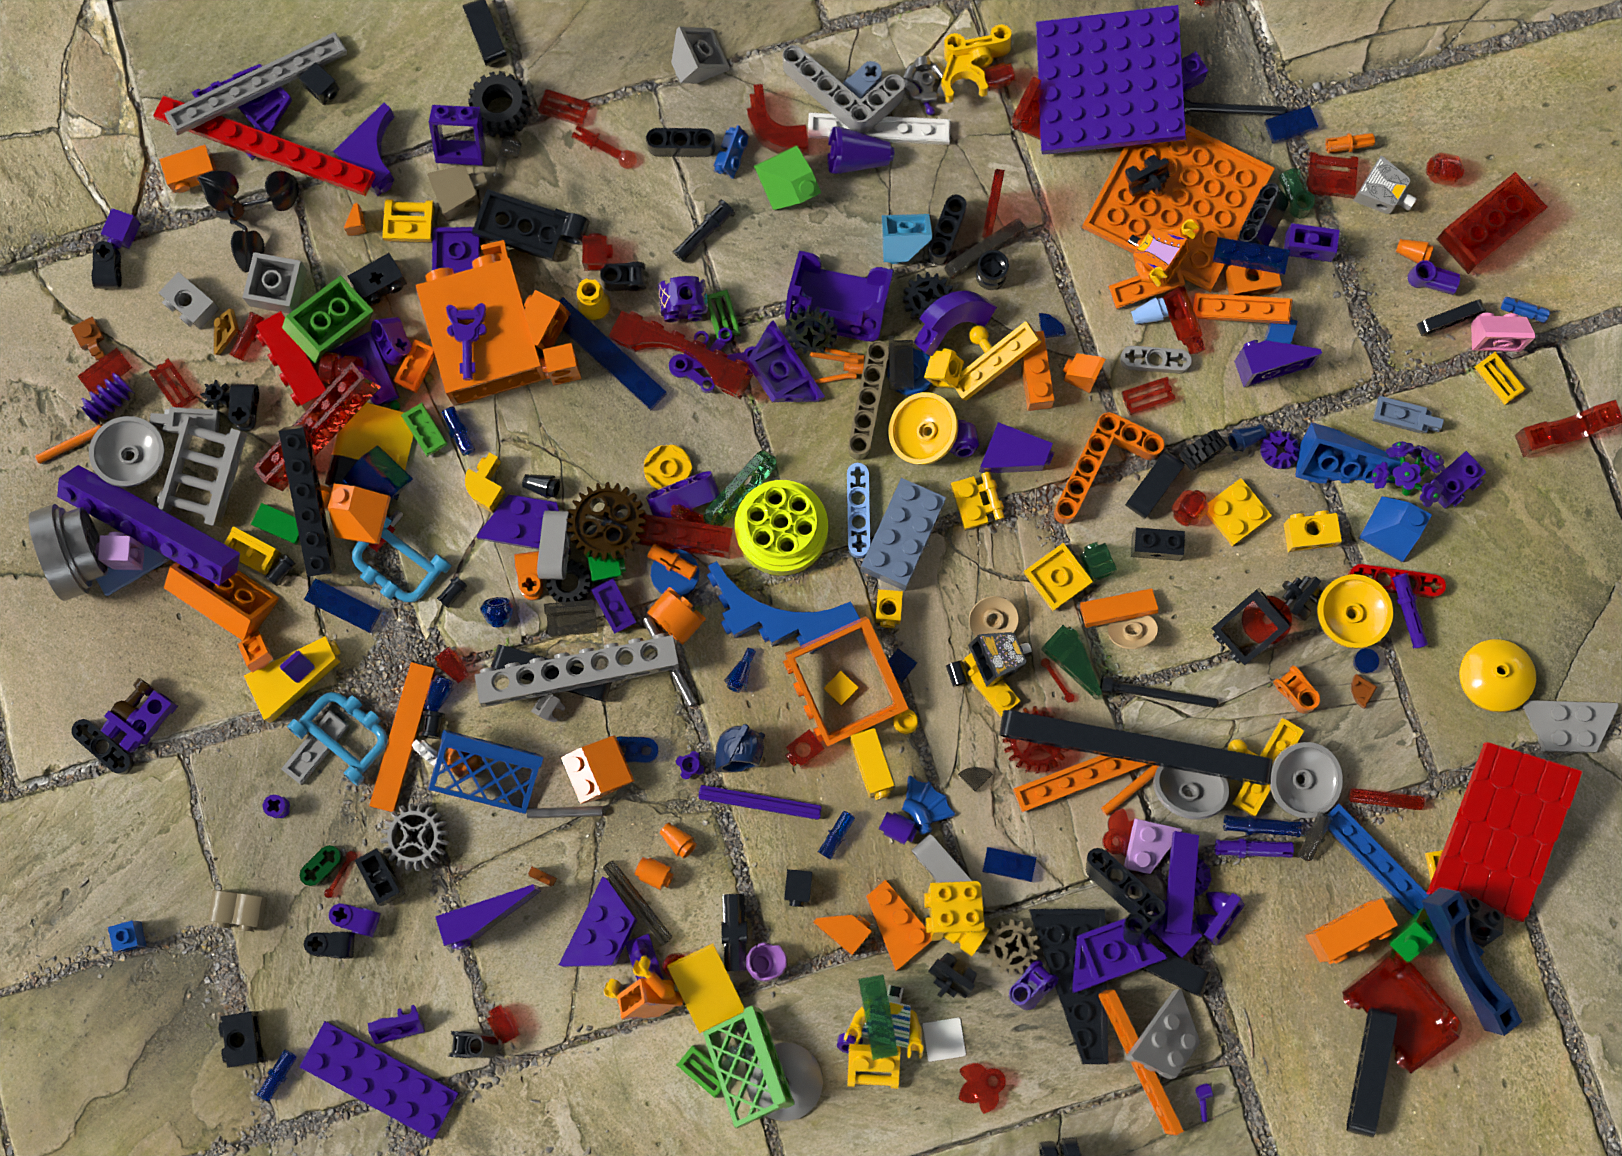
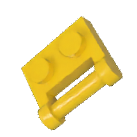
[382,199,435,242]
[847,1044,901,1089]

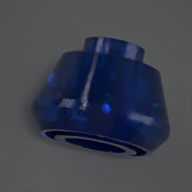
[480,597,514,628]

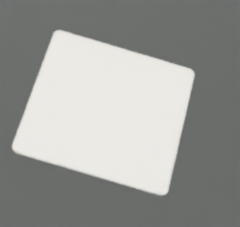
[923,1018,966,1062]

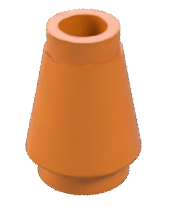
[1396,239,1434,263]
[659,822,697,859]

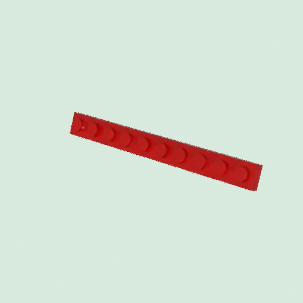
[153,96,376,196]

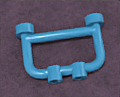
[352,516,452,603]
[287,692,388,786]

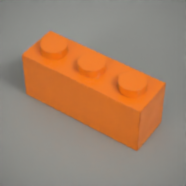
[1020,331,1054,411]

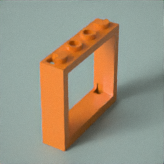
[783,616,909,747]

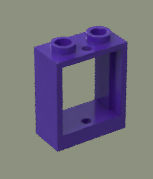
[429,105,486,165]

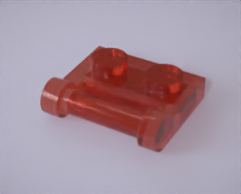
[1306,152,1358,198]

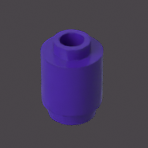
[879,811,918,845]

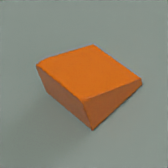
[344,203,367,236]

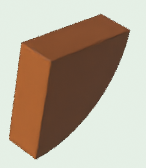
[1351,674,1377,709]
[528,867,557,887]

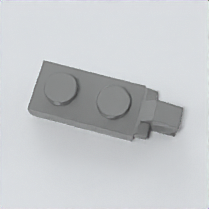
[150,407,220,434]

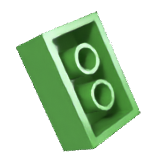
[282,275,373,363]

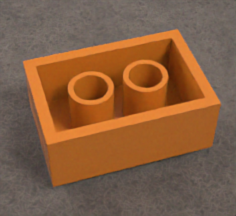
[1305,898,1398,964]

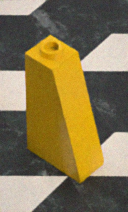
[244,636,341,723]

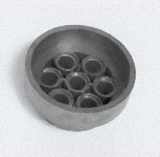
[29,504,108,601]

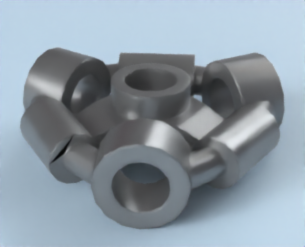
[903,56,945,103]

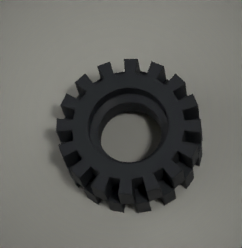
[1180,429,1227,471]
[546,559,592,606]

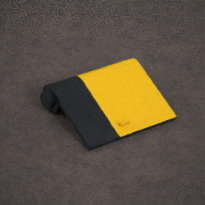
[325,399,413,500]

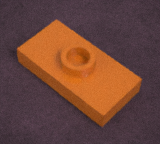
[393,339,435,393]

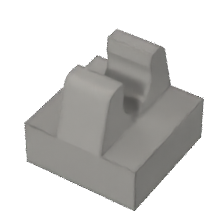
[531,694,565,723]

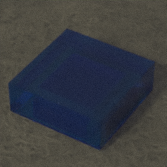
[888,648,917,683]

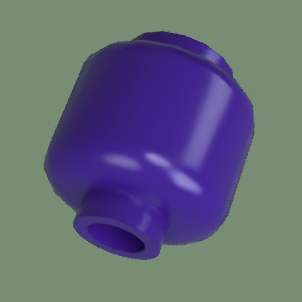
[949,420,979,458]

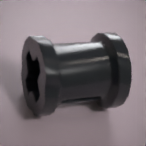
[420,711,445,739]

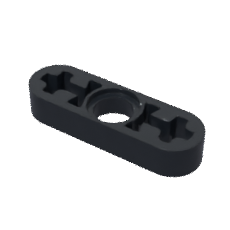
[1416,299,1486,337]
[71,719,134,775]

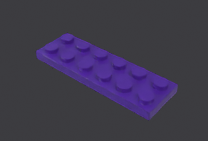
[299,1021,459,1140]

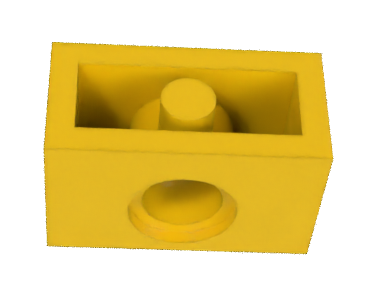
[1284,510,1342,552]

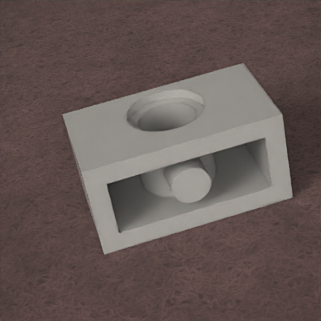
[159,272,219,330]

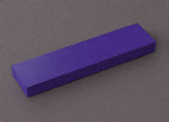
[1164,831,1199,936]

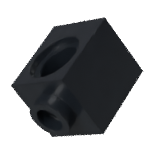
[299,62,340,105]
[784,869,812,907]

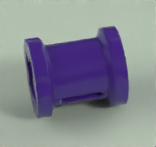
[262,794,290,819]

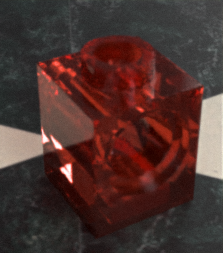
[785,729,825,769]

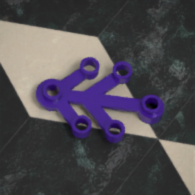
[669,328,755,393]

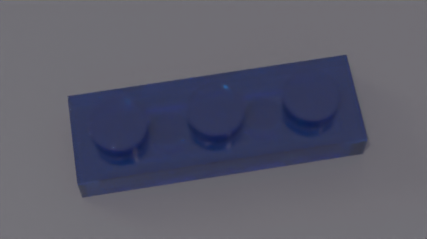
[1213,237,1290,275]

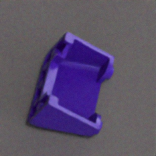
[785,251,893,342]

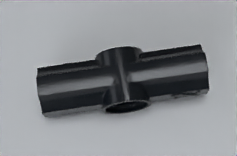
[721,894,748,971]

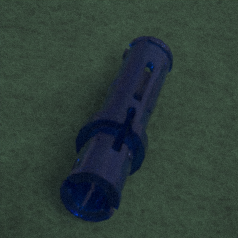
[1223,815,1301,837]

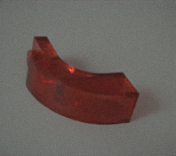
[747,84,809,156]

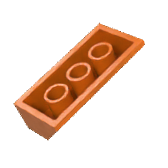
[164,562,279,641]

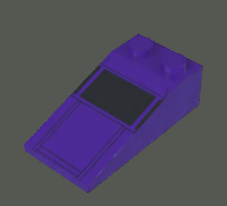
[435,884,541,950]

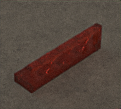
[633,515,733,559]

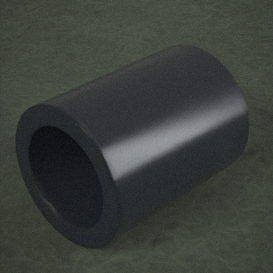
[946,660,969,687]

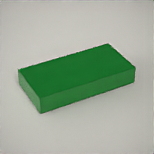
[250,503,299,545]

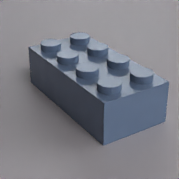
[861,478,946,591]

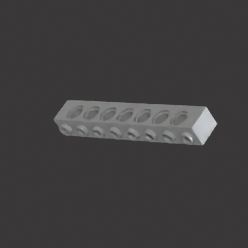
[474,633,679,708]

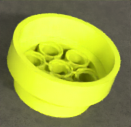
[735,480,828,576]

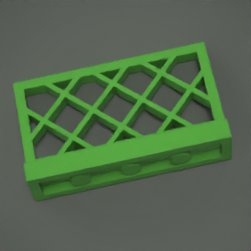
[703,1006,795,1129]

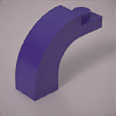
[913,291,997,356]

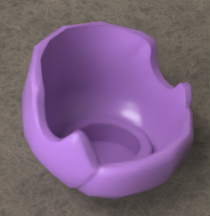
[746,942,787,982]

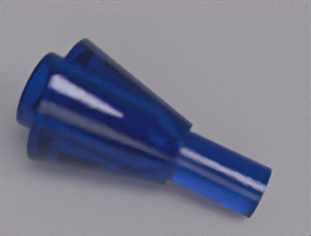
[724,648,756,693]

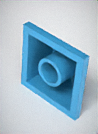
[882,214,932,264]

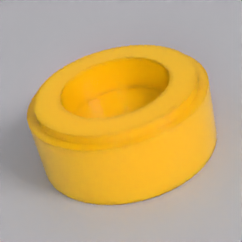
[893,709,918,735]

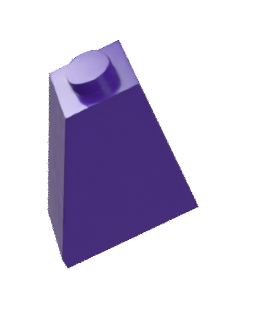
[979,422,1055,473]

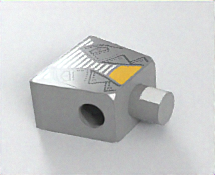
[1353,156,1417,214]

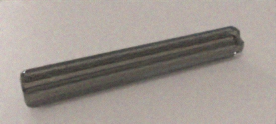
[603,860,673,945]

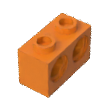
[540,343,582,386]

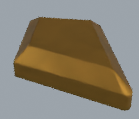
[214,308,239,356]

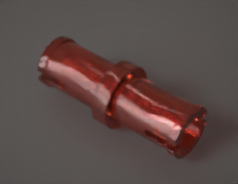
[229,312,264,362]

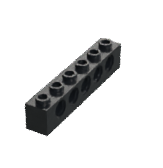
[279,424,336,577]

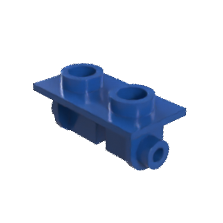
[713,125,749,179]

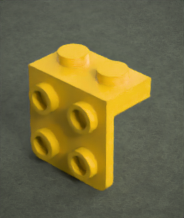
[924,881,984,941]

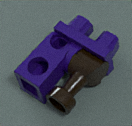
[101,677,178,753]

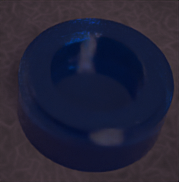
[1353,648,1380,674]

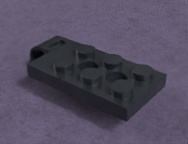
[472,189,590,261]

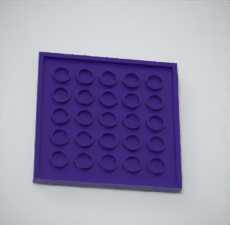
[1036,5,1186,155]

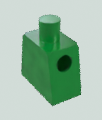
[1388,906,1437,962]

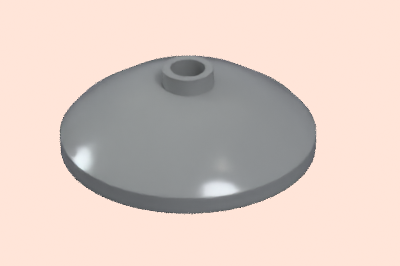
[89,416,165,487]
[1270,742,1343,818]
[1153,766,1229,820]
[747,1042,823,1121]

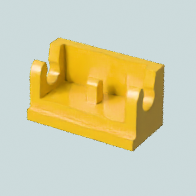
[224,526,281,575]

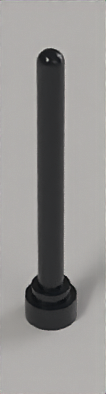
[1184,97,1288,116]
[1099,675,1219,708]

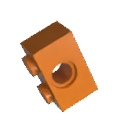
[1224,257,1282,296]

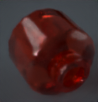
[1426,152,1464,186]
[1172,490,1209,527]

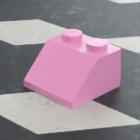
[1471,313,1535,352]

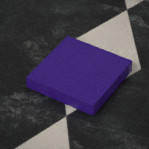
[432,227,481,273]

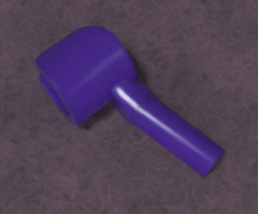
[1195,1083,1213,1122]

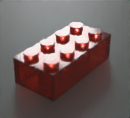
[1436,172,1548,274]

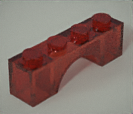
[1515,400,1622,458]

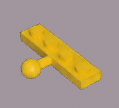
[955,321,1042,401]
[1227,718,1304,817]

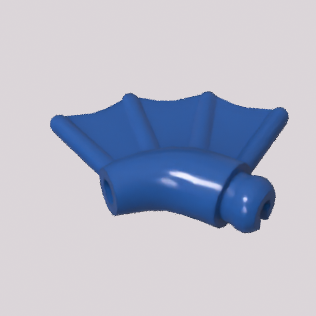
[901,775,955,835]

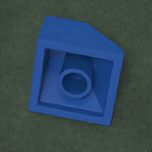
[1359,496,1432,562]

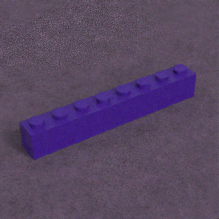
[57,465,240,586]

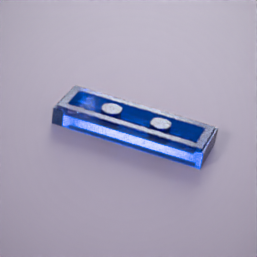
[304,578,381,633]

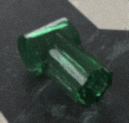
[1279,168,1315,219]

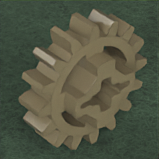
[983,919,1039,975]

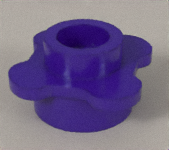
[676,751,704,780]

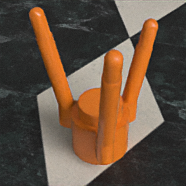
[810,347,864,384]

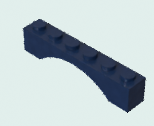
[1421,888,1522,1036]

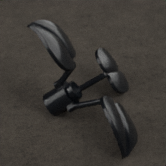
[197,170,299,273]

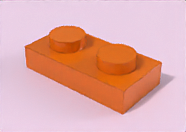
[238,630,273,673]

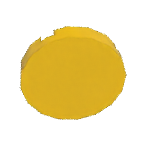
[644,444,692,490]

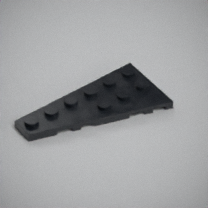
[1028,909,1109,1065]

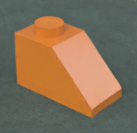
[1062,353,1106,393]
[813,915,872,955]

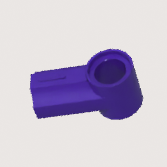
[1407,260,1460,295]

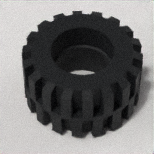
[468,71,531,138]

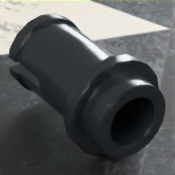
[265,554,296,586]
[437,576,468,608]

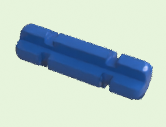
[1501,296,1550,323]

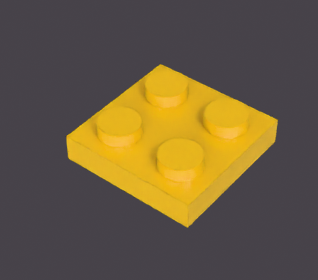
[1201,478,1272,546]
[1023,543,1093,612]

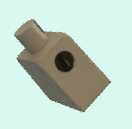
[427,165,488,222]

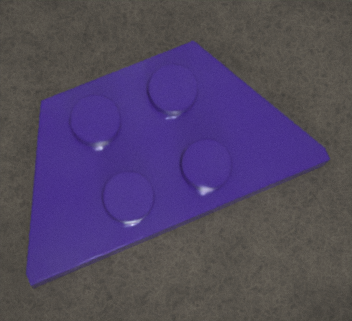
[746,320,825,402]
[477,494,571,555]
[559,876,638,968]
[1072,918,1166,993]

